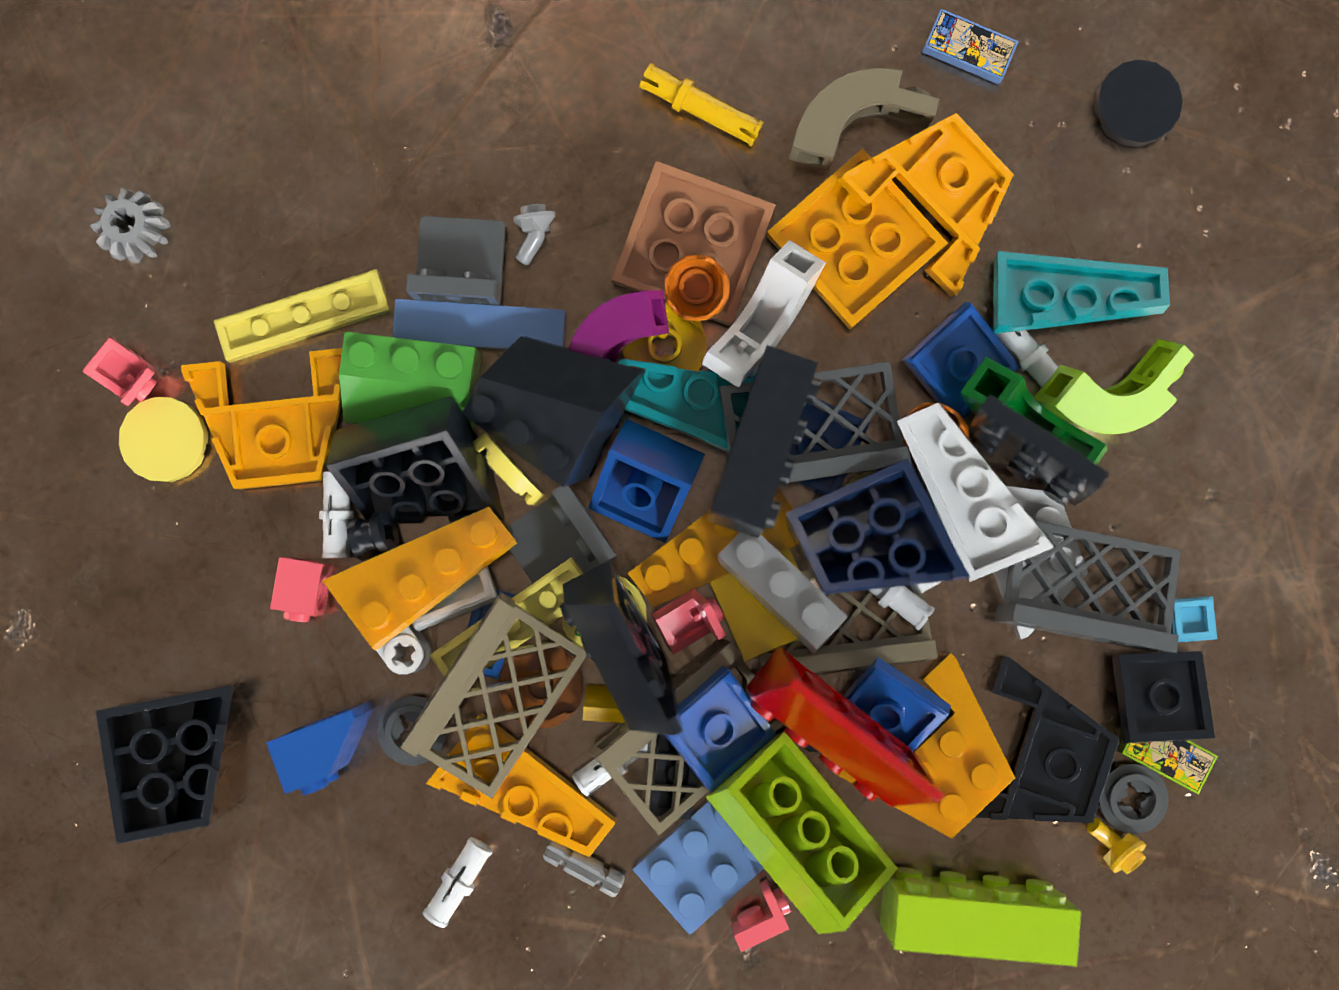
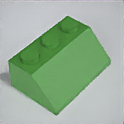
[339,332,482,429]

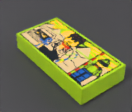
[1117,740,1218,795]

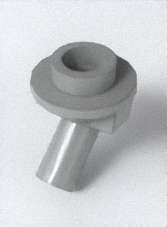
[513,204,556,265]

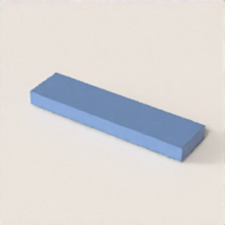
[392,299,566,351]

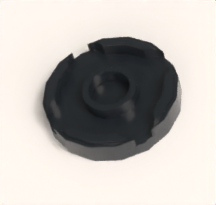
[1094,59,1183,147]

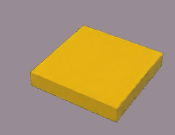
[710,548,799,663]

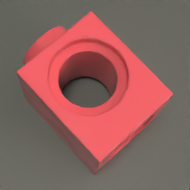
[270,557,333,622]

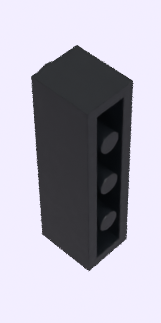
[707,345,821,538]

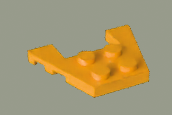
[837,113,1014,297]
[181,348,342,490]
[832,653,1015,839]

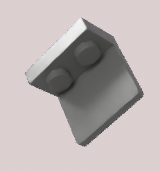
[406,216,506,306]
[506,485,617,583]

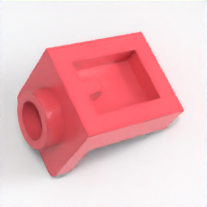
[732,879,792,952]

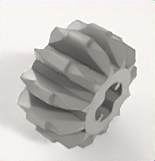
[90,188,171,263]

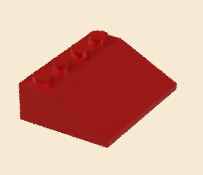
[746,646,945,806]

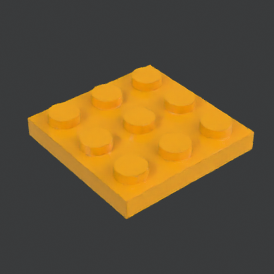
[766,148,948,330]

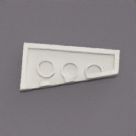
[897,402,1054,582]

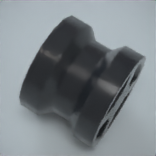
[347,511,399,561]

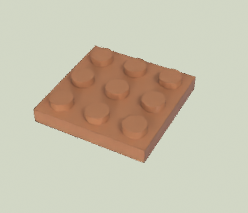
[611,161,776,327]

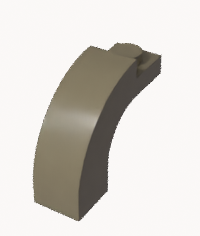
[788,68,940,170]

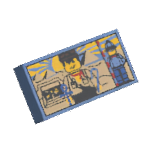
[922,9,1019,85]

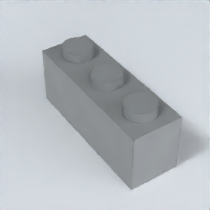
[718,533,848,654]

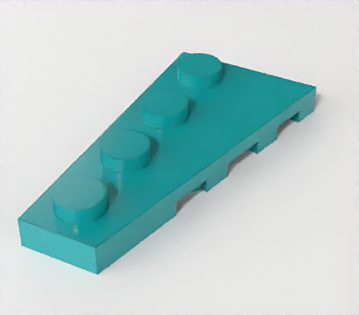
[994,251,1170,334]
[619,358,754,452]

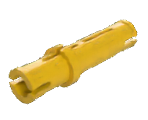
[639,62,764,147]

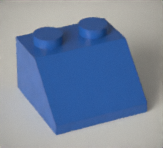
[588,419,705,543]
[266,700,375,796]

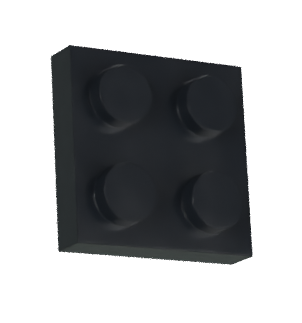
[1112,651,1215,744]

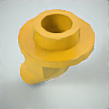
[1087,818,1146,874]

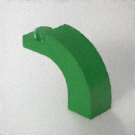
[961,357,1108,464]

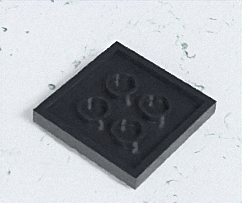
[969,395,1110,506]

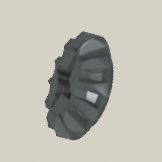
[377,695,447,766]
[1098,763,1169,834]

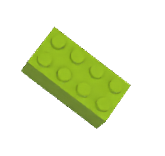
[706,732,898,934]
[880,867,1081,966]

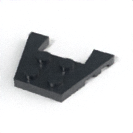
[974,656,1120,823]

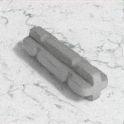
[543,840,625,897]

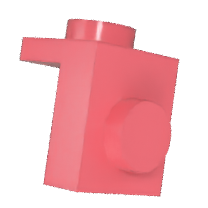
[82,336,157,406]
[650,588,726,654]

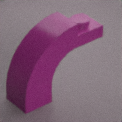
[568,290,669,429]

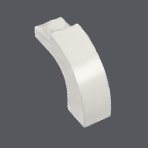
[702,240,826,387]

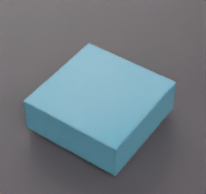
[1171,596,1217,643]

